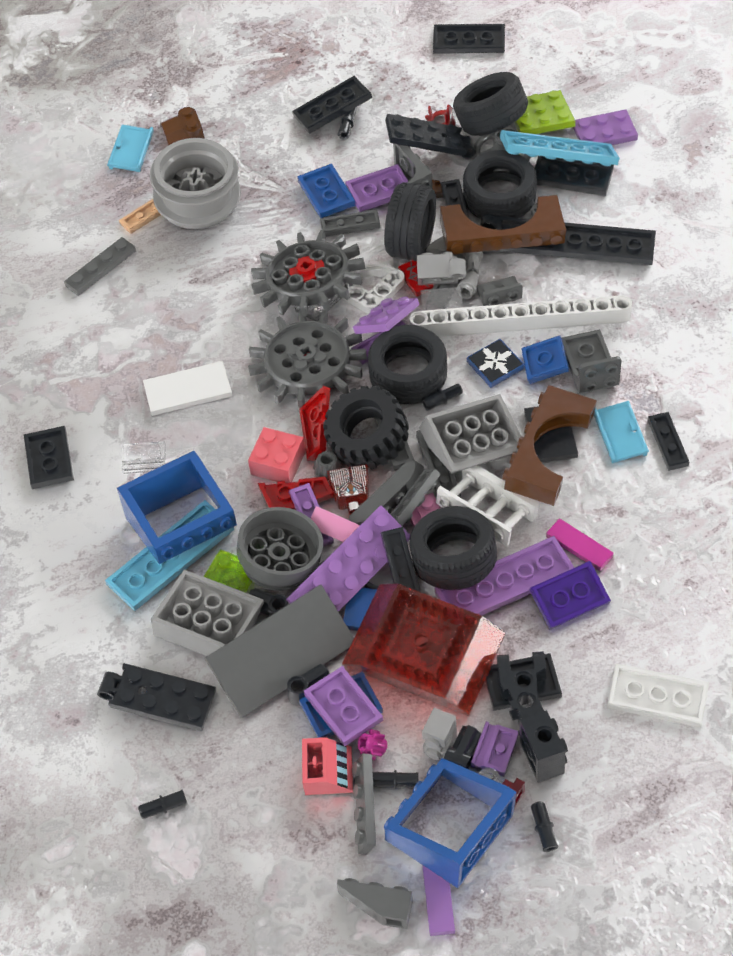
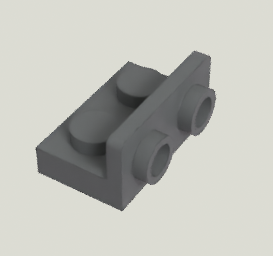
[477,276,523,306]

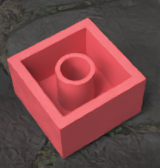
[248,427,306,483]

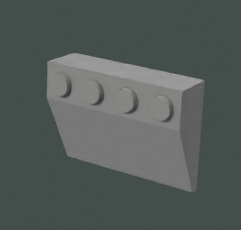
[419,394,521,473]
[151,570,264,656]

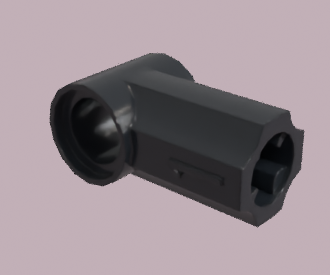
[248,588,289,616]
[287,664,330,705]
[443,725,481,769]

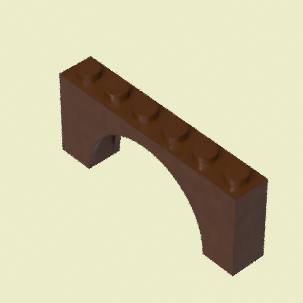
[440,195,566,254]
[502,385,597,506]

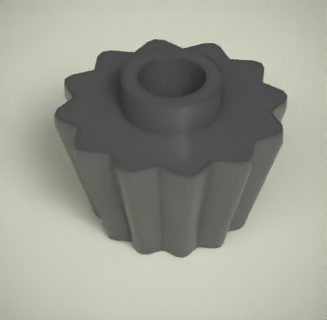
[313,451,343,481]

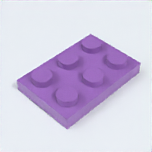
[573,109,638,145]
[345,164,408,212]
[353,296,419,334]
[304,666,383,747]

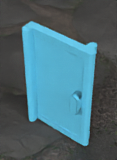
[107,125,154,172]
[594,401,649,463]

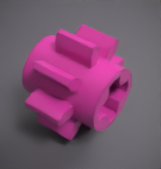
[358,729,388,760]

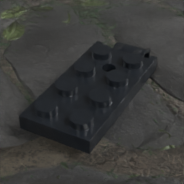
[385,113,476,159]
[97,663,216,731]

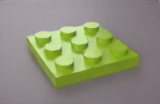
[514,90,576,134]

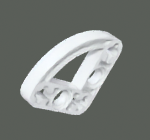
[335,264,405,314]

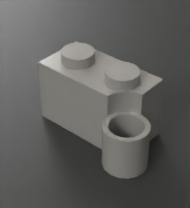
[417,252,466,285]

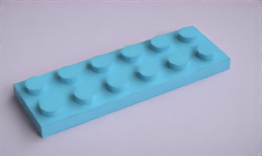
[500,130,620,166]
[105,500,235,611]

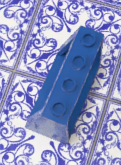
[117,451,237,564]
[384,758,516,888]

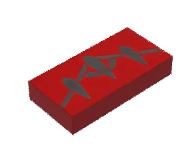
[398,261,434,297]

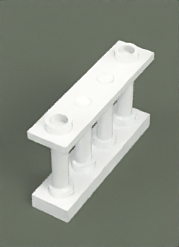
[436,466,540,547]

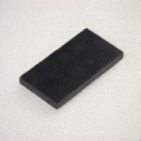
[433,24,505,54]
[292,75,373,134]
[534,155,614,196]

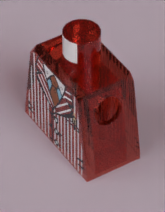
[327,464,369,515]

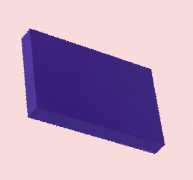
[529,561,611,630]

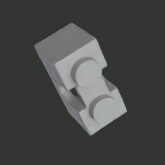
[422,707,457,760]

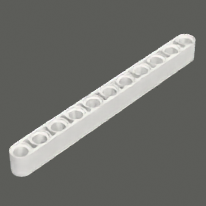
[409,295,632,337]

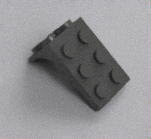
[393,144,432,188]
[562,329,622,393]

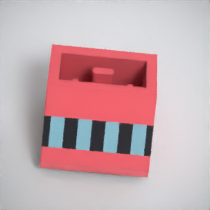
[302,737,353,795]

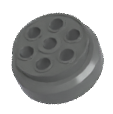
[237,507,323,591]

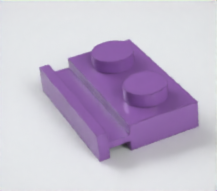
[471,721,519,777]

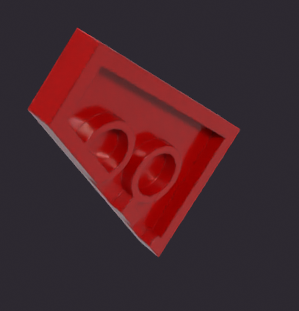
[299,386,330,462]
[258,476,334,510]

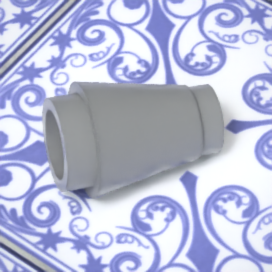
[457,271,479,299]

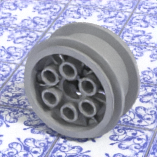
[150,138,241,229]

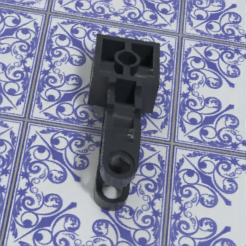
[497,651,568,783]

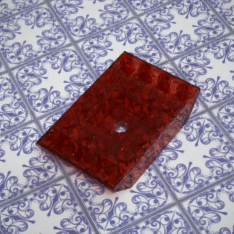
[342,584,506,716]

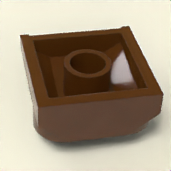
[160,107,205,146]

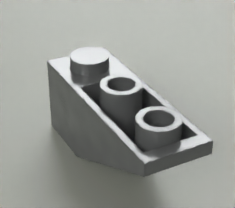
[337,878,413,929]

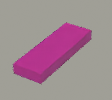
[546,518,614,571]

